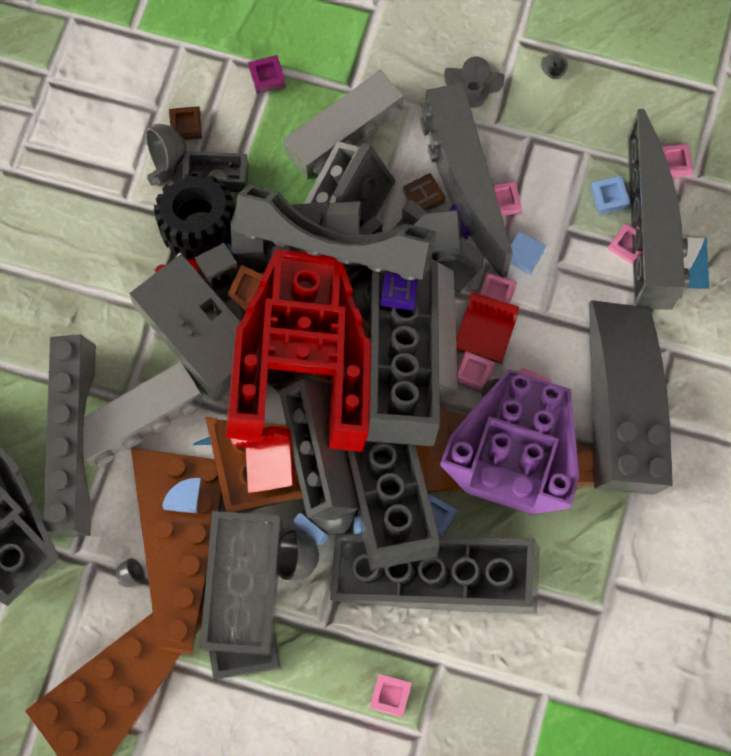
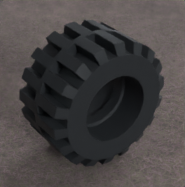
[154,173,235,260]

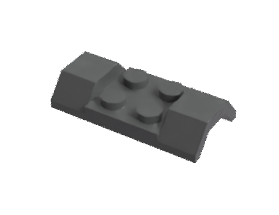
[231,201,364,273]

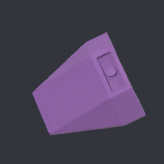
[440,369,579,515]

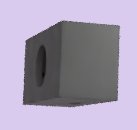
[183,151,249,192]
[195,243,238,303]

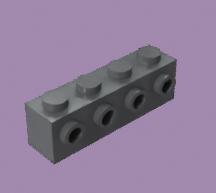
[279,378,359,521]

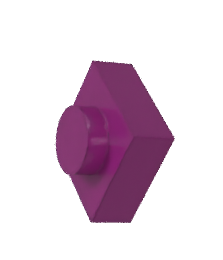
[248,55,286,94]

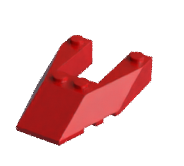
[226,249,371,452]

